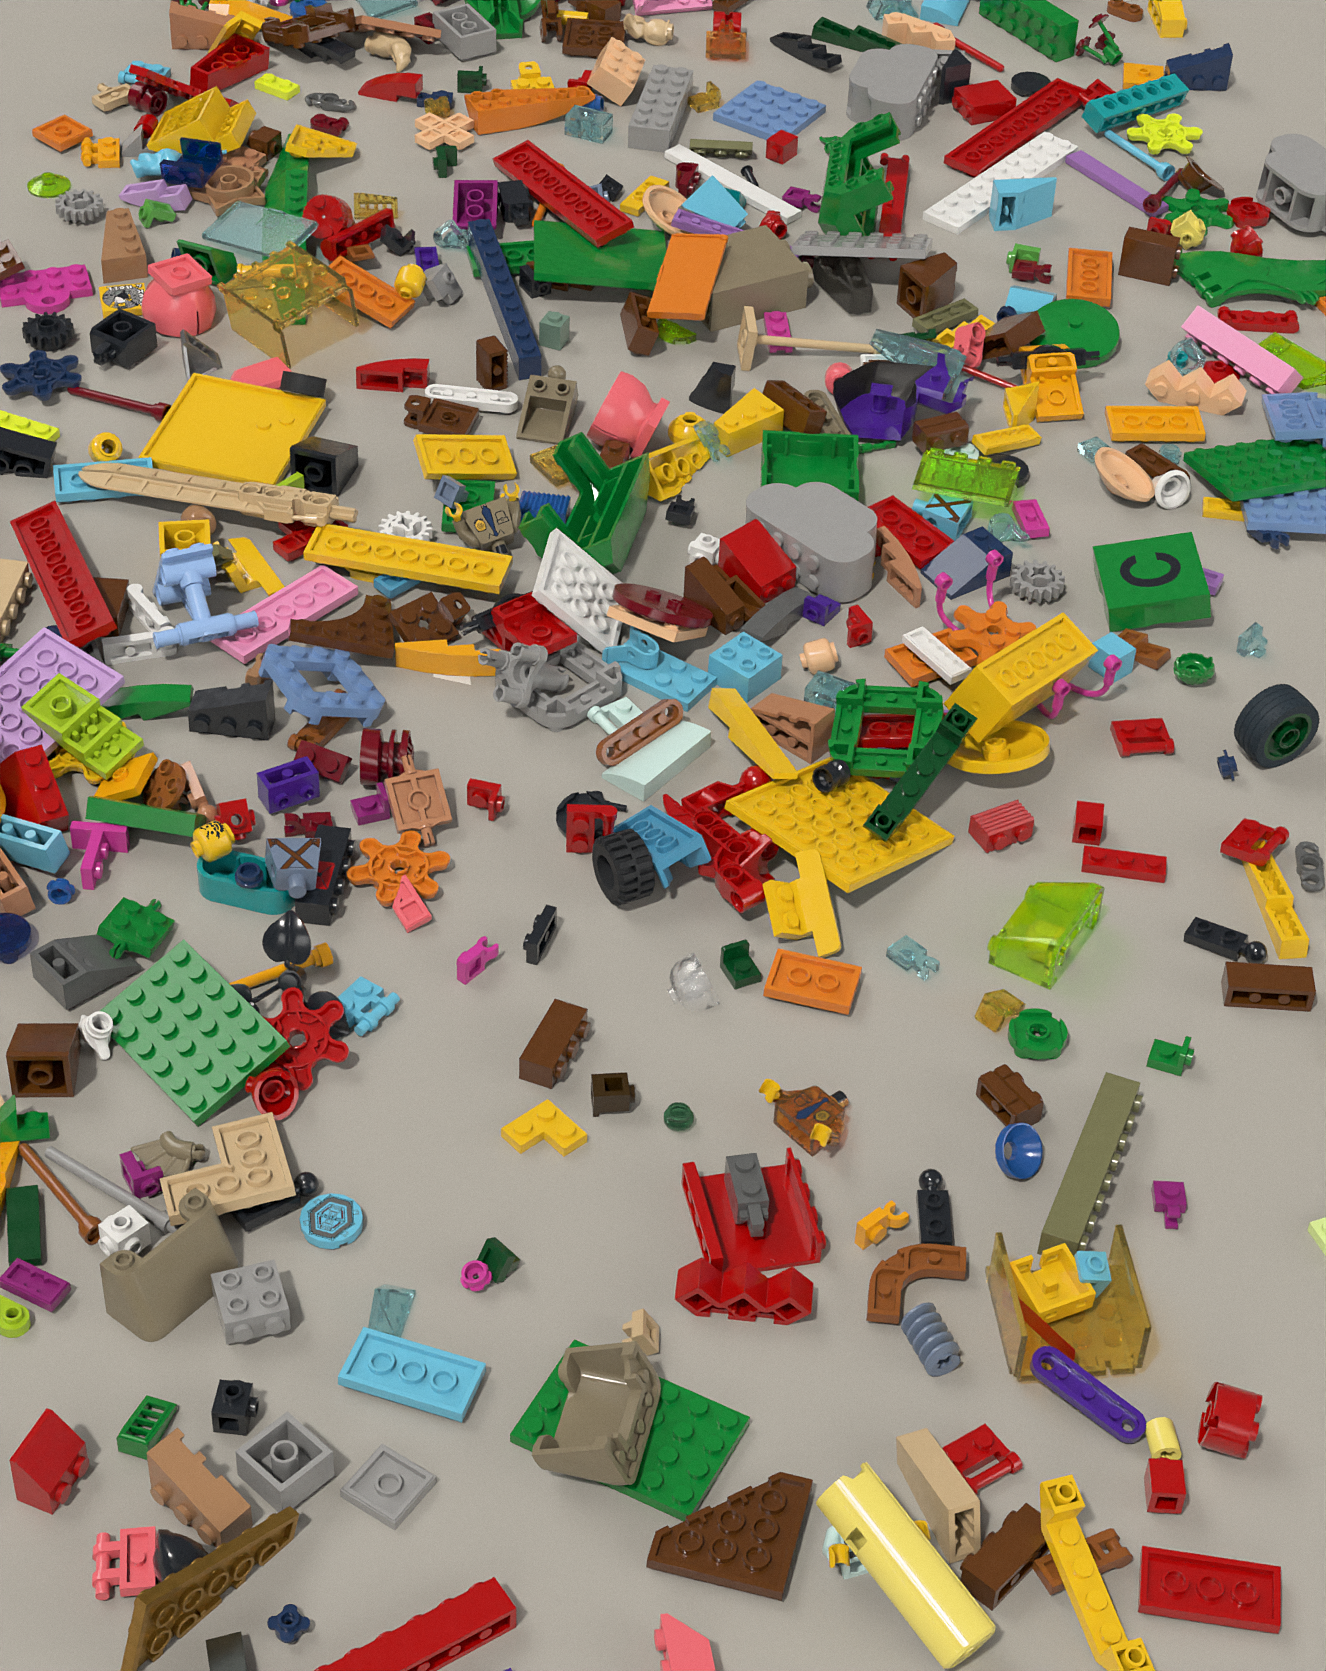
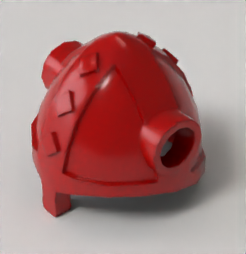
[1230,225,1263,257]
[245,1067,299,1121]

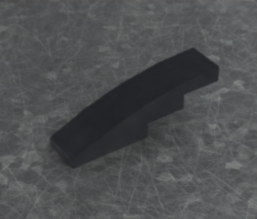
[770,32,842,69]
[292,36,356,64]

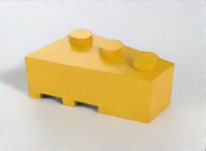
[1147,0,1187,38]
[713,388,784,457]

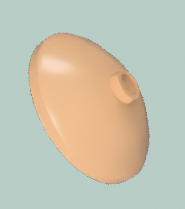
[643,185,694,235]
[1094,447,1155,502]

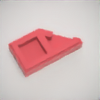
[393,875,432,933]

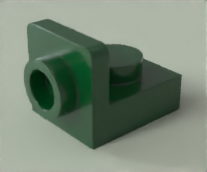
[457,66,487,93]
[720,939,761,990]

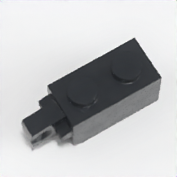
[498,180,533,226]

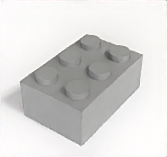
[433,3,496,60]

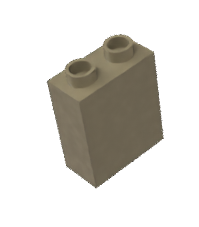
[701,225,814,332]

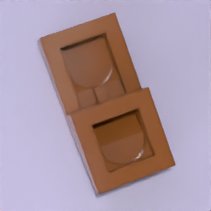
[1118,628,1171,670]

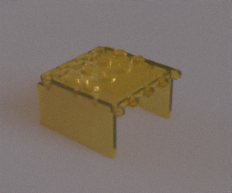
[217,240,359,369]
[985,1224,1152,1382]

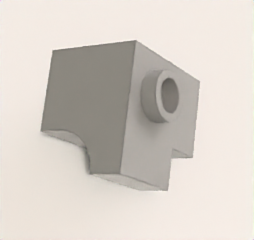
[422,263,463,305]

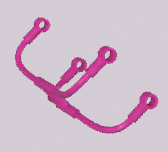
[934,550,1122,719]

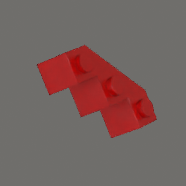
[674,1257,814,1325]

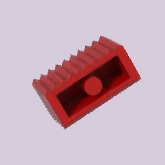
[968,799,1034,853]

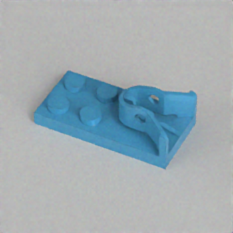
[614,805,712,889]

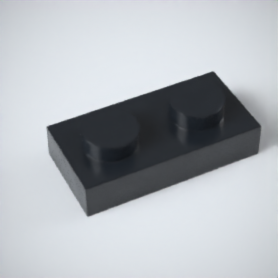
[523,904,557,965]

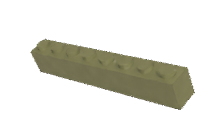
[1037,1072,1143,1258]

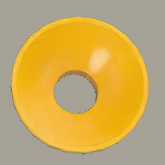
[668,412,711,443]

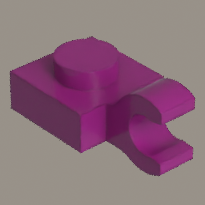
[782,186,822,213]
[1151,1180,1187,1229]

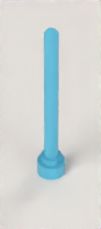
[1104,129,1175,181]

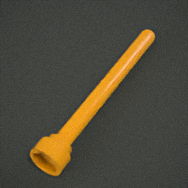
[229,942,334,988]

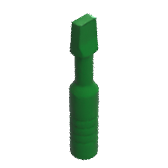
[858,441,896,454]

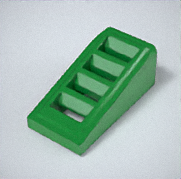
[116,1395,178,1460]

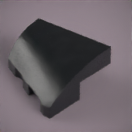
[689,362,736,414]

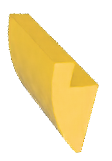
[146,86,256,158]

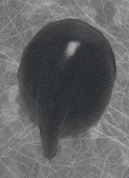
[153,1529,208,1582]

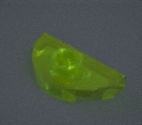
[657,319,697,344]

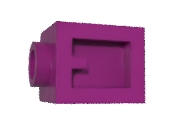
[350,782,390,826]
[119,1150,163,1199]

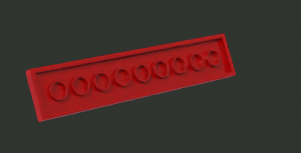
[943,78,1088,177]
[493,140,634,248]
[10,500,117,648]

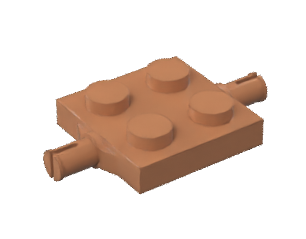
[206,145,269,177]
[384,755,452,847]

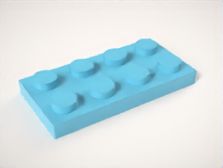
[53,457,153,502]
[338,1327,486,1422]

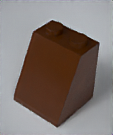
[896,252,957,318]
[6,1023,81,1098]

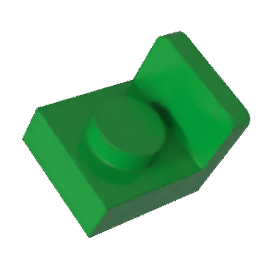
[1146,1036,1195,1076]

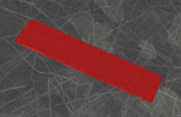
[1007,1289,1075,1361]

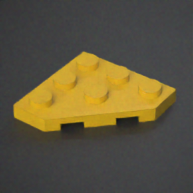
[285,124,357,158]

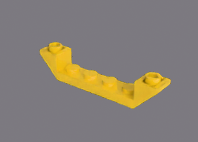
[1040,1474,1155,1671]

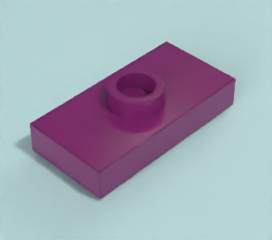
[0,1258,71,1312]

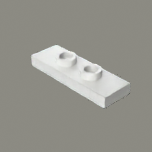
[902,626,972,685]

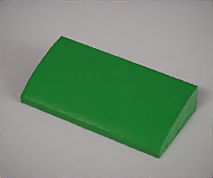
[85,796,206,837]

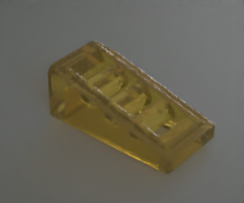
[353,193,398,219]

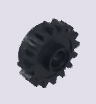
[22,312,74,352]

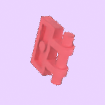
[92,1526,156,1600]

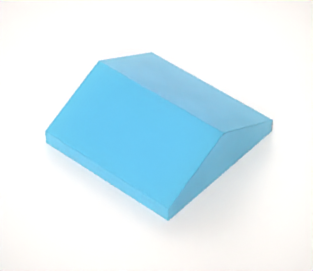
[1005,285,1057,315]

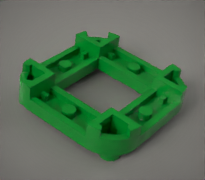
[828,678,944,778]

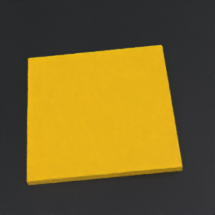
[138,373,326,485]

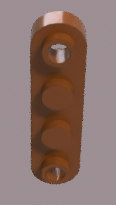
[596,699,683,766]

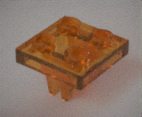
[706,19,746,61]

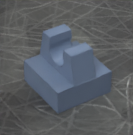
[434,475,469,509]

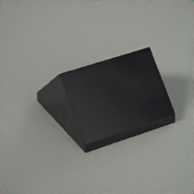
[938,49,972,105]

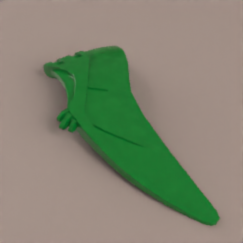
[1176,251,1326,308]

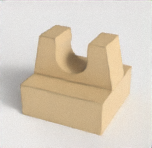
[622,1308,659,1356]

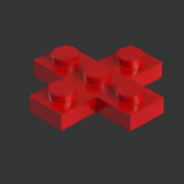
[273,520,348,562]

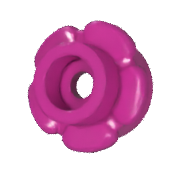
[460,1260,492,1292]

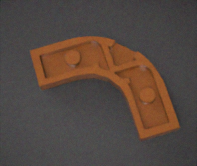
[866,1244,966,1324]

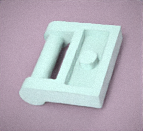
[587,697,643,735]

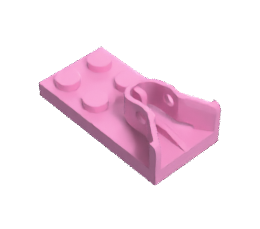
[633,0,712,16]

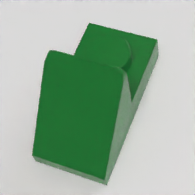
[0,1095,50,1143]

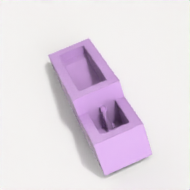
[118,179,192,211]

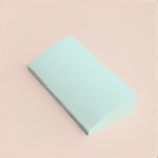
[602,721,711,802]

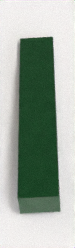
[811,17,902,52]

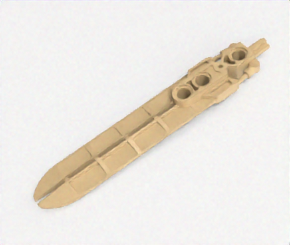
[78,463,358,527]

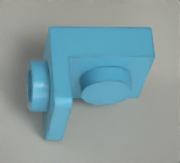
[1074,1251,1112,1298]

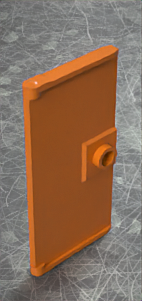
[647,233,729,321]

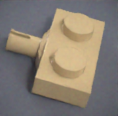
[92,83,131,112]

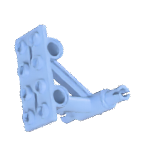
[152,543,259,649]

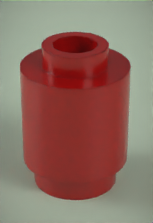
[134,114,159,139]

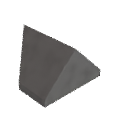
[180,329,221,382]

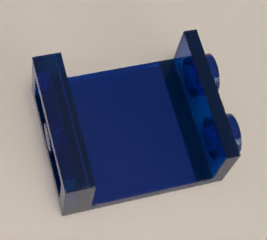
[159,137,224,188]

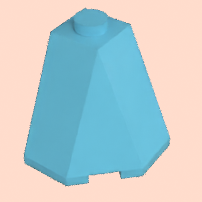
[678,175,748,228]

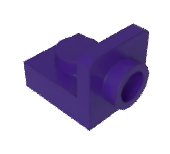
[803,594,841,626]

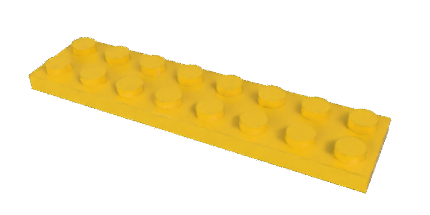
[303,524,513,594]

